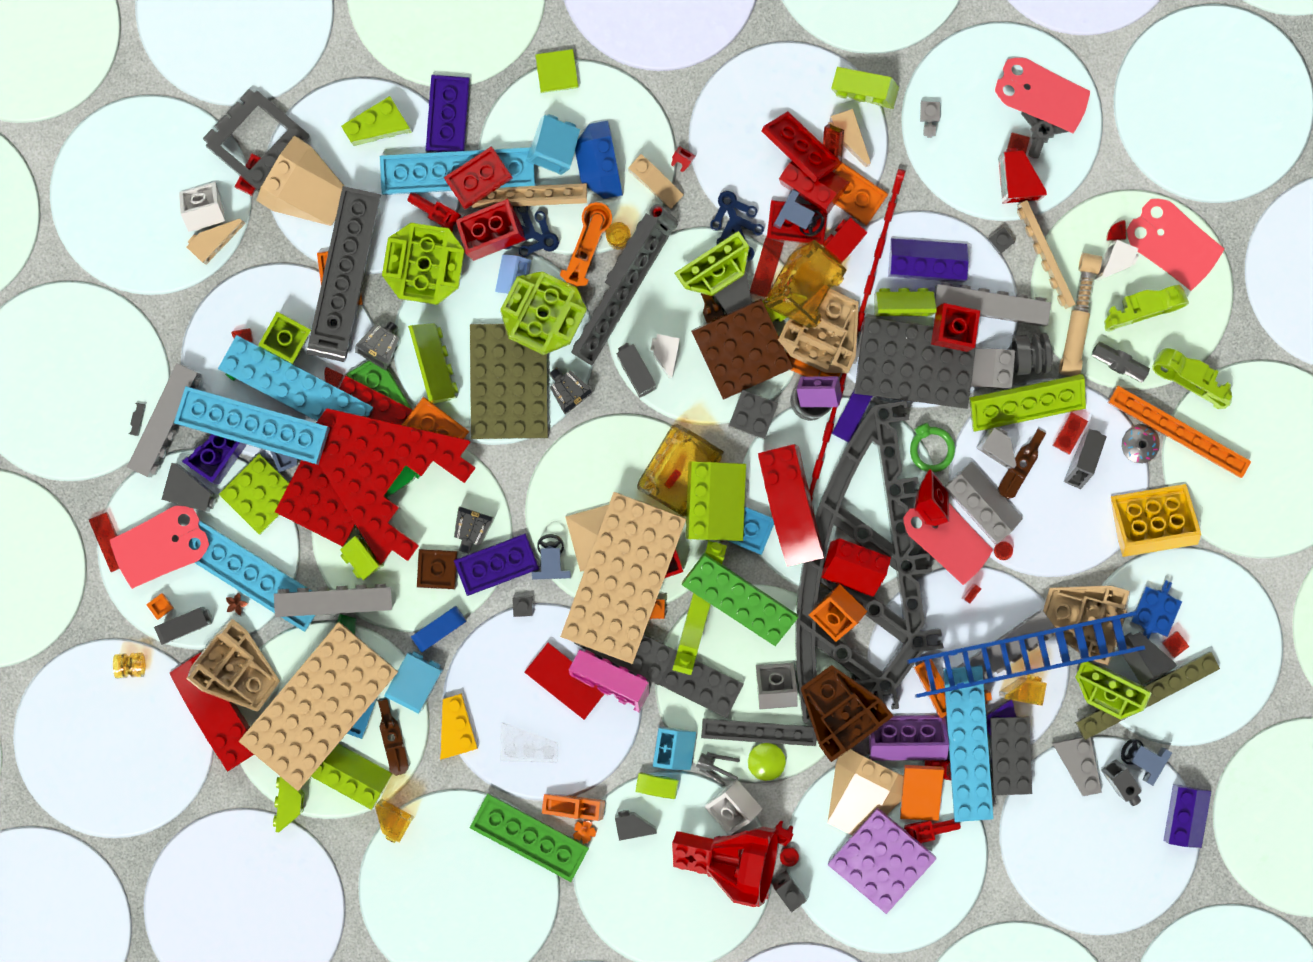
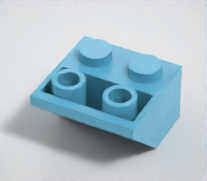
[653,726,696,770]

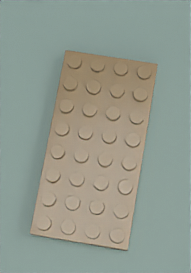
[560,492,686,664]
[239,622,399,791]

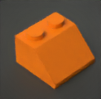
[809,584,867,642]

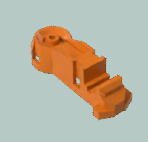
[560,202,613,286]

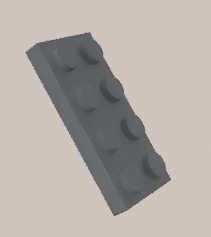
[990,716,1033,796]

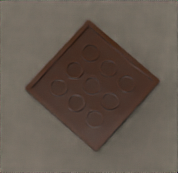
[691,298,793,400]

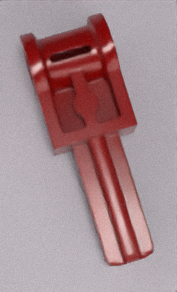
[407,193,461,232]
[903,819,961,843]

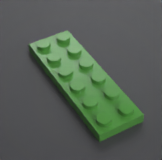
[682,553,798,646]
[469,793,589,882]

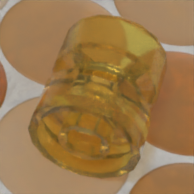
[606,222,631,250]
[113,652,146,679]

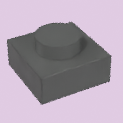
[988,227,1015,255]
[512,597,533,617]

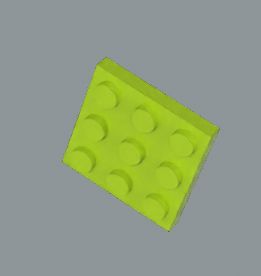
[219,454,289,535]

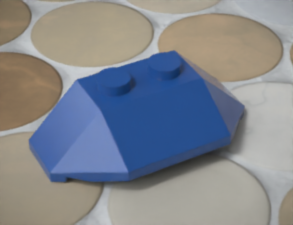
[575,120,623,199]

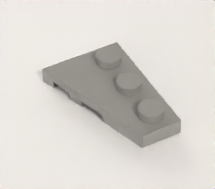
[1052,737,1102,796]

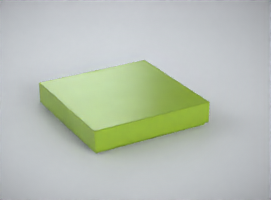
[535,49,578,93]

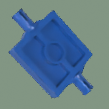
[1131,580,1182,639]

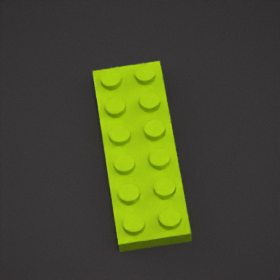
[969,374,1086,432]

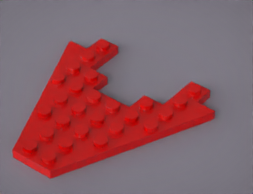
[316,408,476,565]

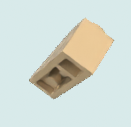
[828,109,871,168]
[628,154,684,209]
[186,218,246,265]

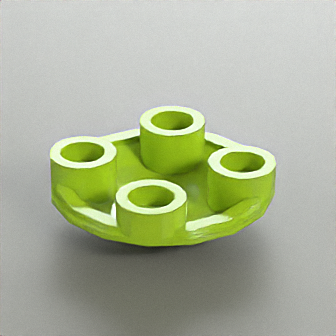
[748,743,786,781]

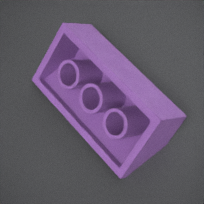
[869,715,949,761]

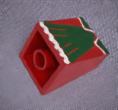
[998,148,1047,204]

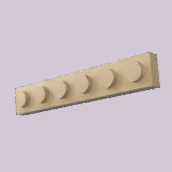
[472,183,587,208]
[1017,200,1076,309]

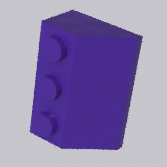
[1163,784,1212,848]

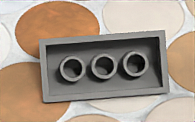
[944,462,1023,544]

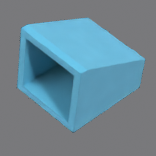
[526,114,580,175]
[384,651,443,714]

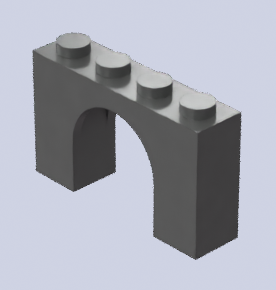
[616,343,656,398]

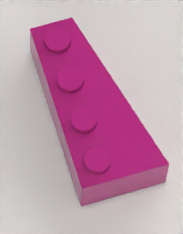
[569,650,649,713]

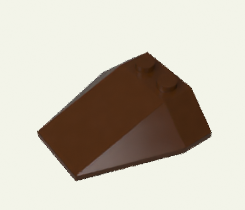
[801,665,894,762]

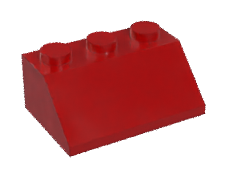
[779,161,850,215]
[456,199,526,261]
[821,538,891,597]

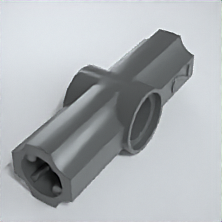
[1091,341,1150,383]

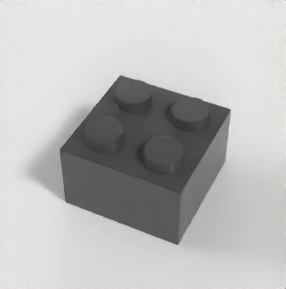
[728,390,778,440]

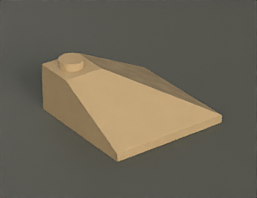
[565,505,609,572]

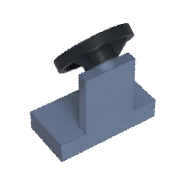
[773,189,825,236]
[532,534,571,580]
[1121,738,1172,786]

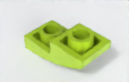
[635,772,679,799]

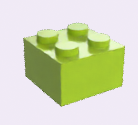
[258,312,311,365]

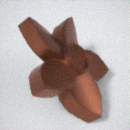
[226,593,248,616]

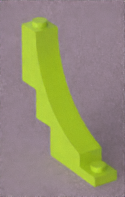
[672,540,727,675]

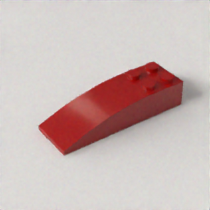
[758,444,824,567]
[169,652,254,772]

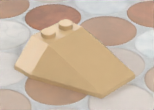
[256,136,344,226]
[778,286,859,373]
[1043,586,1130,665]
[187,619,280,712]
[827,749,904,835]

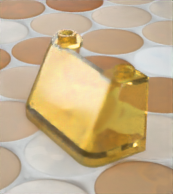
[764,240,847,328]
[637,424,724,518]

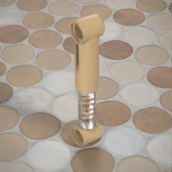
[1059,252,1102,376]

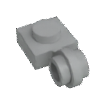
[920,101,940,138]

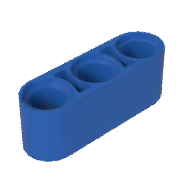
[411,606,467,653]

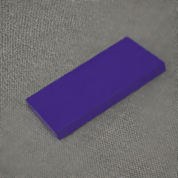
[425,75,470,153]
[454,533,539,596]

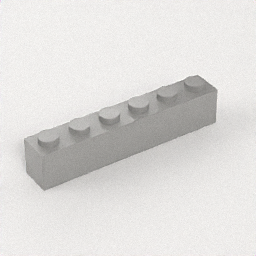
[934,282,1052,327]
[127,363,201,477]
[274,583,392,617]
[958,609,1055,680]

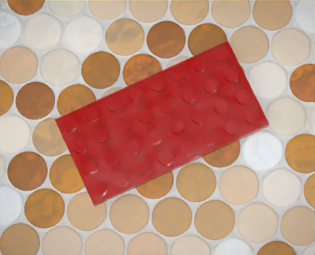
[275,375,412,547]

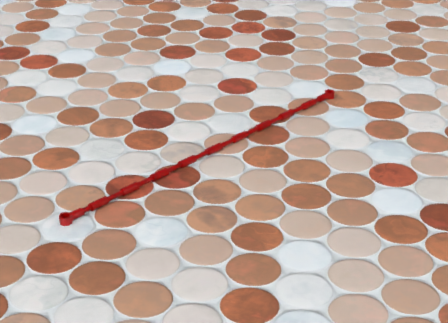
[809,169,906,501]

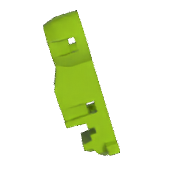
[1104,285,1189,332]
[1152,348,1232,409]

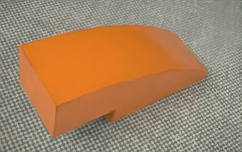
[542,794,605,821]

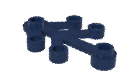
[710,191,764,262]
[505,206,559,258]

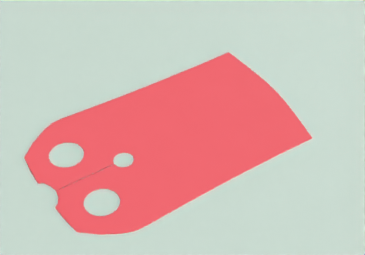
[995,58,1090,133]
[1126,199,1224,291]
[903,503,993,585]
[110,506,209,589]

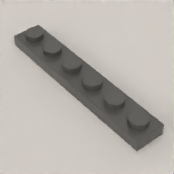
[701,718,817,746]

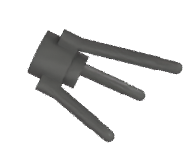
[696,751,740,786]

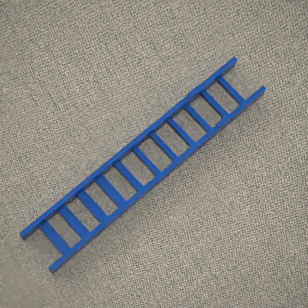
[907,611,1145,698]

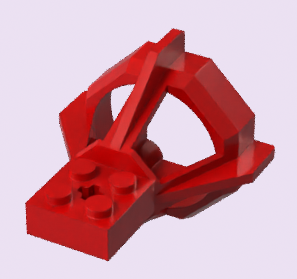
[672,827,778,907]

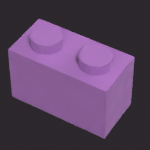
[797,376,842,408]

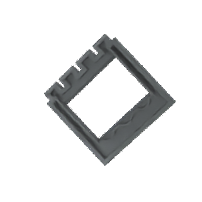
[202,89,310,192]

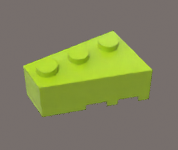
[831,67,899,109]
[341,96,412,146]

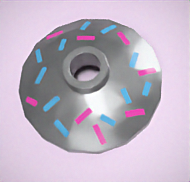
[1121,426,1160,464]

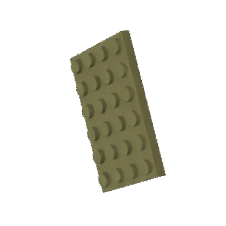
[470,324,548,439]

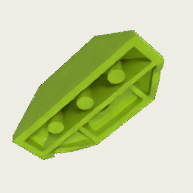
[674,231,749,296]
[1075,662,1152,720]

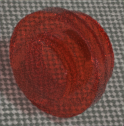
[994,541,1013,560]

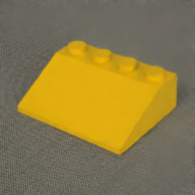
[1110,484,1201,557]

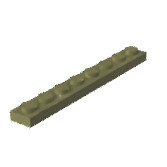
[1075,652,1220,740]

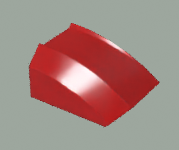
[914,469,949,526]

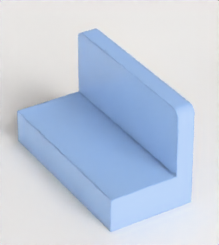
[495,255,531,294]

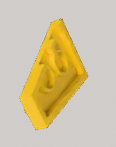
[440,693,478,760]

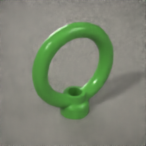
[910,422,955,473]

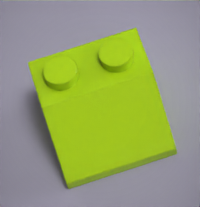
[340,535,384,580]

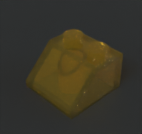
[998,674,1047,706]
[375,798,415,843]

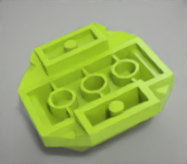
[382,223,465,305]
[500,271,587,355]

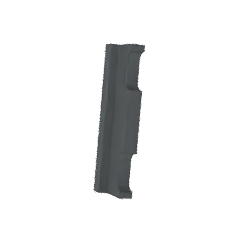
[128,403,145,436]

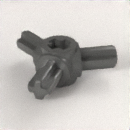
[1021,112,1068,159]

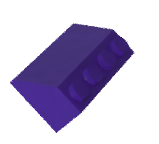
[888,238,969,282]

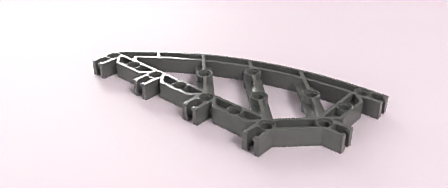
[795,401,944,723]

